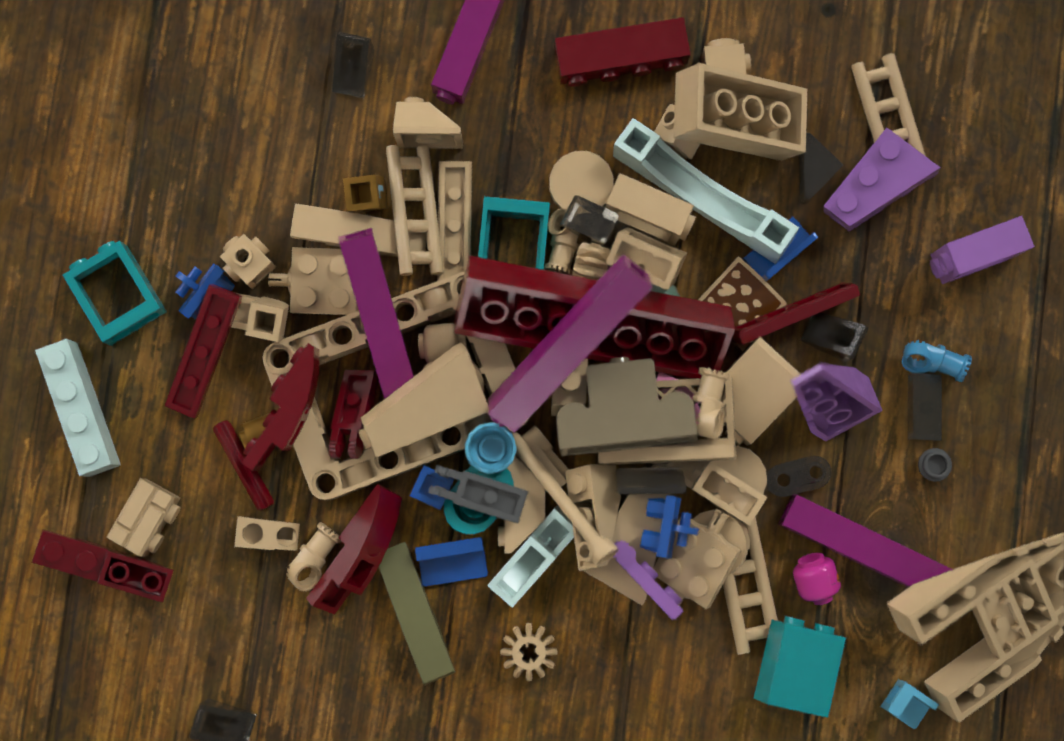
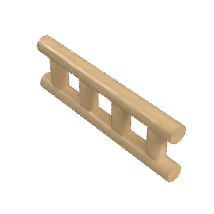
[851,53,925,156]
[386,145,444,276]
[723,517,778,655]

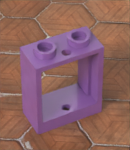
[930,216,1034,284]

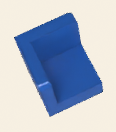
[410,465,454,511]

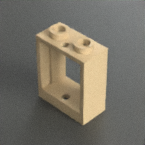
[603,173,696,247]
[605,227,687,290]

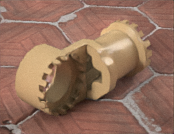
[544,208,582,275]
[692,368,730,439]
[287,522,342,591]

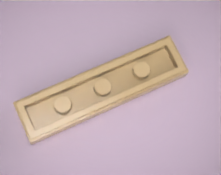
[437,161,472,292]

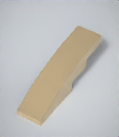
[290,204,427,257]
[652,461,767,526]

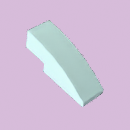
[487,506,574,608]

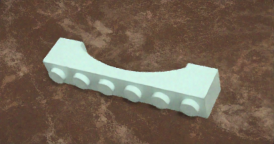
[613,118,799,264]

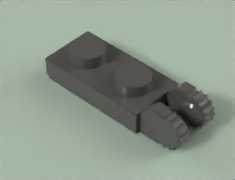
[428,465,528,524]

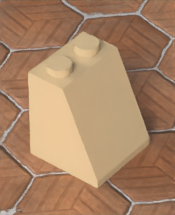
[720,337,801,446]

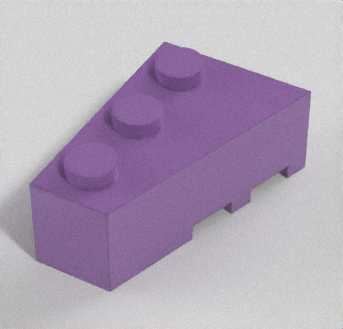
[823,128,940,231]

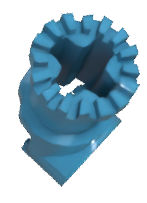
[902,340,972,382]

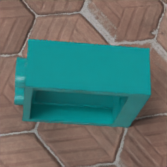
[478,196,550,270]
[63,241,167,346]

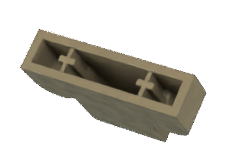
[557,357,698,456]

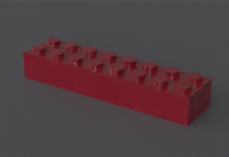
[454,255,735,379]

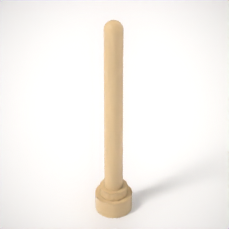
[512,432,619,567]

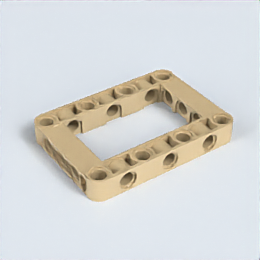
[262,272,529,500]

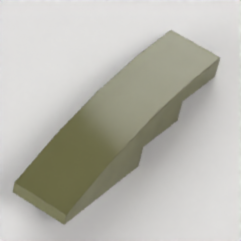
[379,542,456,685]

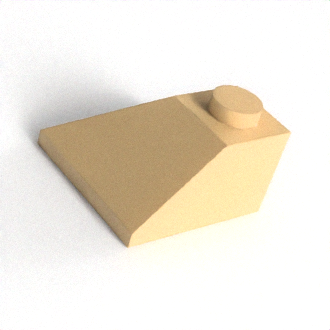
[393,97,463,149]

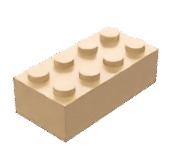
[674,63,807,161]

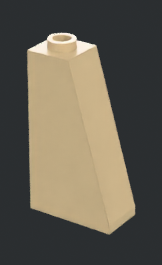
[358,343,488,457]
[583,465,674,605]

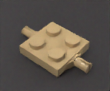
[268,247,357,315]
[653,509,741,609]

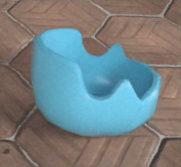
[465,422,517,474]

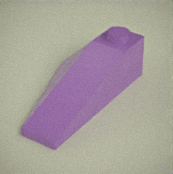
[791,364,883,441]

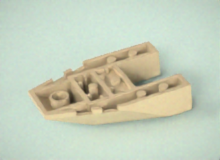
[886,533,1064,723]

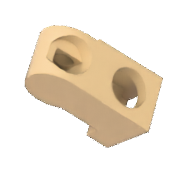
[234,516,300,551]

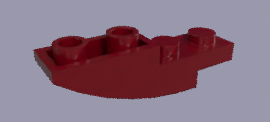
[242,343,319,471]
[306,484,402,615]
[32,529,174,603]

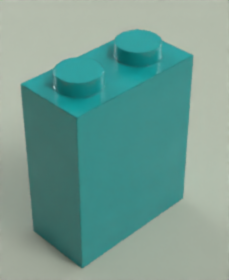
[754,616,846,718]

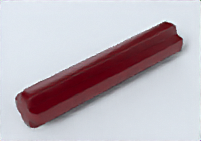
[213,420,274,511]

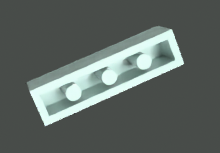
[35,339,121,477]

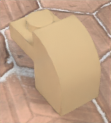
[232,292,289,342]

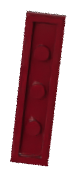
[731,282,860,345]
[164,284,243,419]

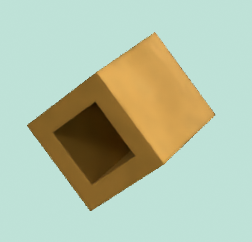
[343,175,388,212]

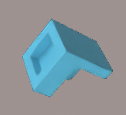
[880,679,939,729]

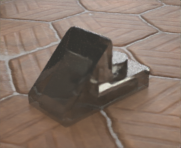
[560,195,627,251]

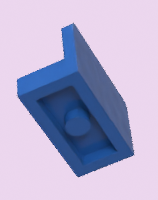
[742,217,818,282]
[415,537,488,586]

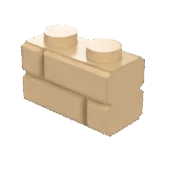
[107,478,181,557]

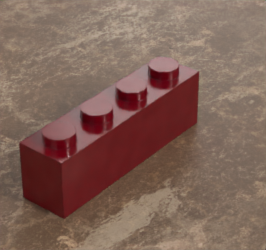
[554,17,691,87]

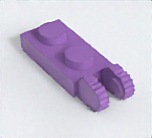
[614,540,683,619]

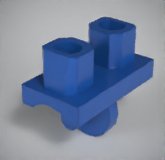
[175,263,235,319]
[640,495,699,559]

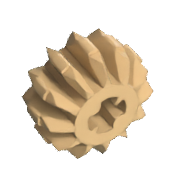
[572,242,610,280]
[500,623,558,681]

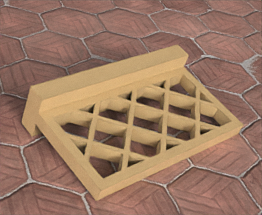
[598,377,737,465]

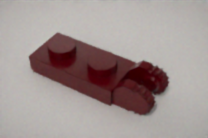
[328,370,379,459]

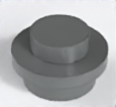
[918,448,952,481]

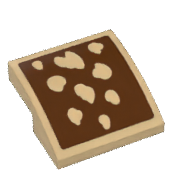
[698,256,787,352]

